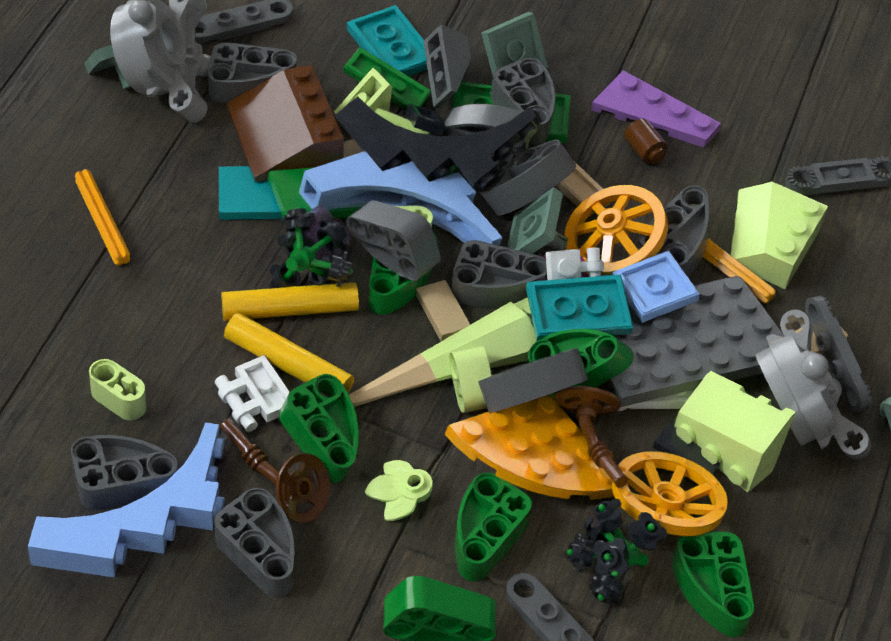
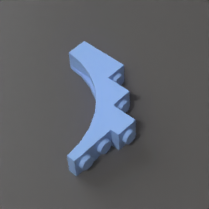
[299,151,502,246]
[28,423,225,578]

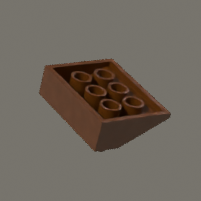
[227,65,344,182]

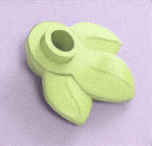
[365,460,433,521]

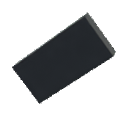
[405,104,445,136]
[653,420,721,476]

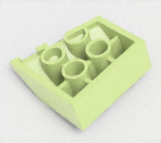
[730,182,828,289]
[674,371,796,493]

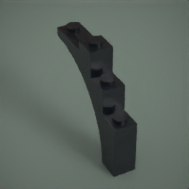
[334,96,540,192]

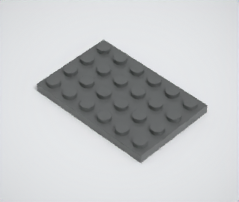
[605,276,785,407]

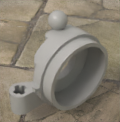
[110,0,211,123]
[755,309,871,460]

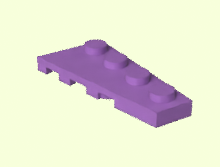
[591,70,721,148]

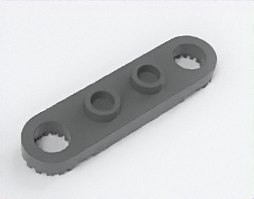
[195,0,293,45]
[785,156,891,195]
[805,295,872,413]
[505,573,594,641]

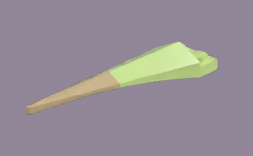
[349,297,536,407]

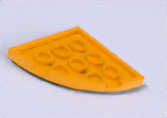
[445,395,629,500]

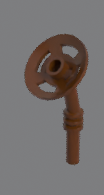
[555,386,628,488]
[220,419,330,523]

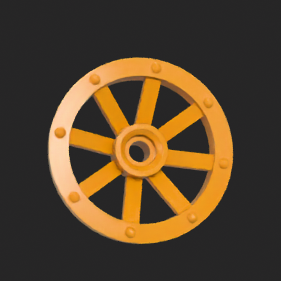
[564,185,668,276]
[612,452,728,536]

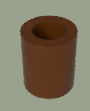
[624,118,668,164]

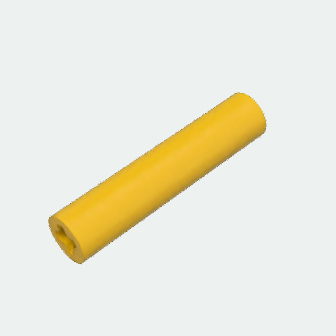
[221,282,359,321]
[224,313,354,393]

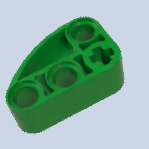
[368,233,437,315]
[528,329,634,400]
[279,374,359,483]
[455,472,532,582]
[672,532,754,637]
[383,576,496,641]

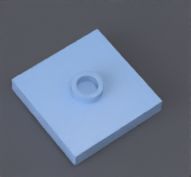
[613,251,699,323]

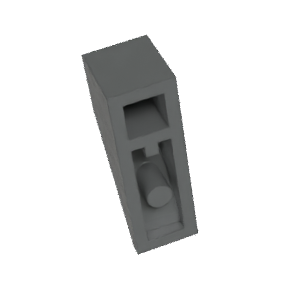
[423,24,472,109]

